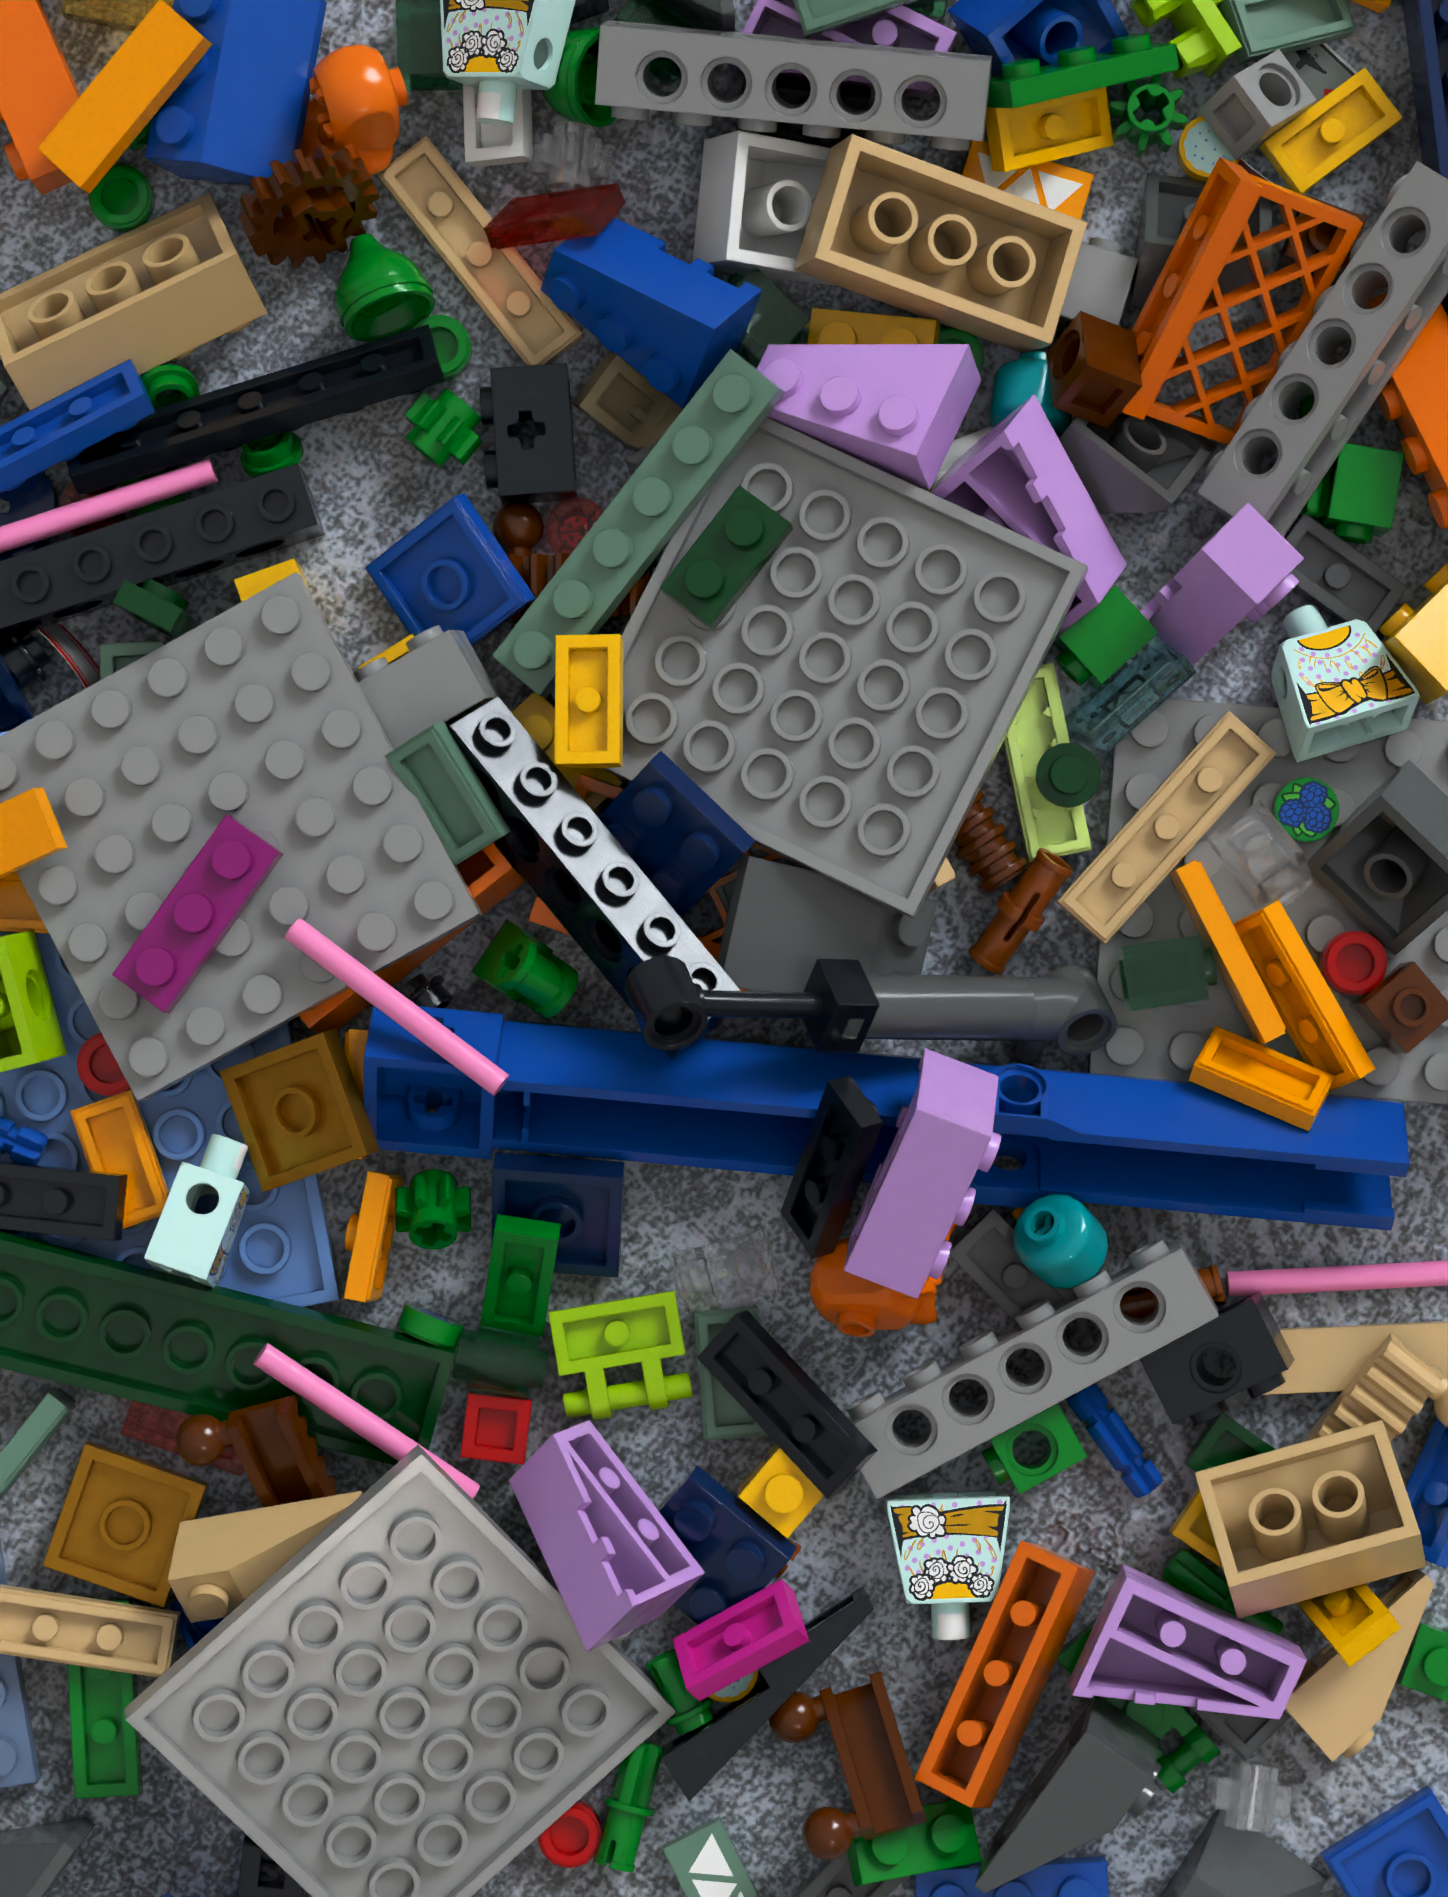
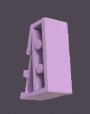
[757,344,982,491]
[930,394,1127,636]
[509,1420,705,1652]

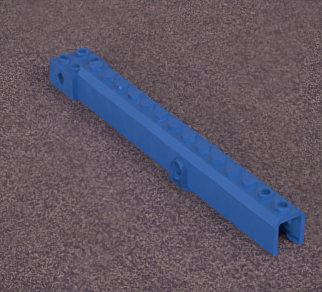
[364,1006,1410,1231]

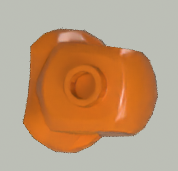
[300,44,409,176]
[809,1223,957,1337]

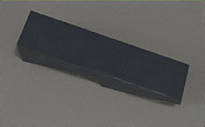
[661,1587,874,1802]

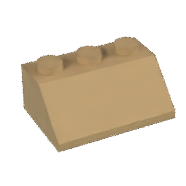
[1194,1420,1426,1619]

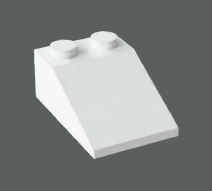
[692,130,834,285]

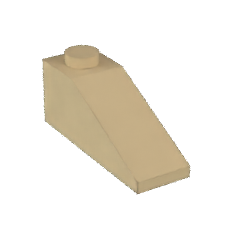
[167,1491,363,1623]
[1285,1569,1435,1762]

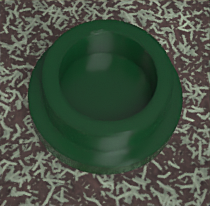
[1035,743,1100,808]

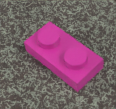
[673,1579,809,1701]

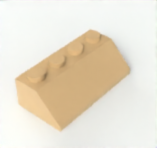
[0,192,267,411]

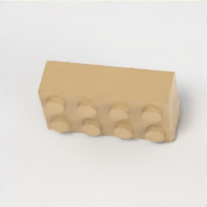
[794,134,1088,353]

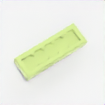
[1003,663,1092,863]

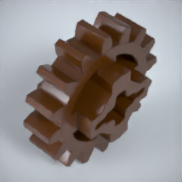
[238,145,380,268]

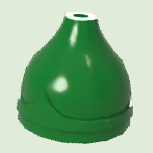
[542,28,617,128]
[335,234,435,342]

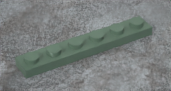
[492,349,785,697]

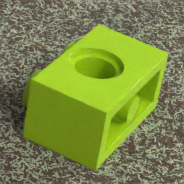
[0,930,67,1072]

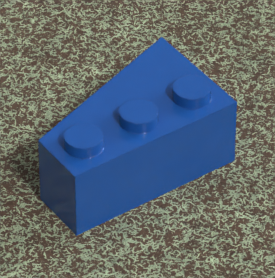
[541,212,762,409]

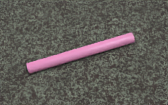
[0,458,218,554]
[284,918,510,1096]
[1225,1260,1448,1297]
[253,1343,480,1499]

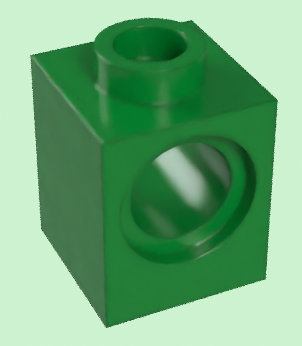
[1319,443,1404,544]
[1053,585,1158,690]
[981,1403,1087,1494]

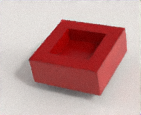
[460,1391,533,1465]

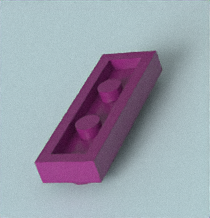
[112,814,283,1014]

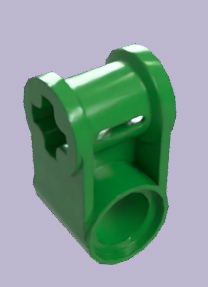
[471,919,578,1018]

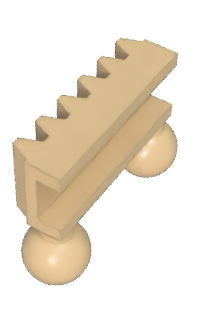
[1300,1333,1448,1443]

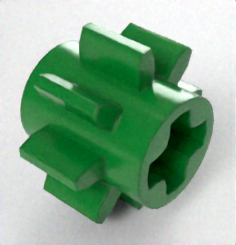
[1109,74,1188,158]
[404,388,482,468]
[395,1169,471,1250]

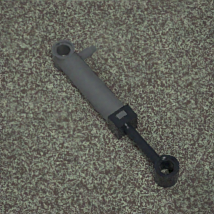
[624,955,1118,1066]

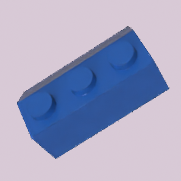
[145,0,327,185]

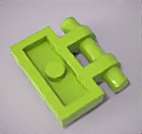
[548,1290,693,1421]

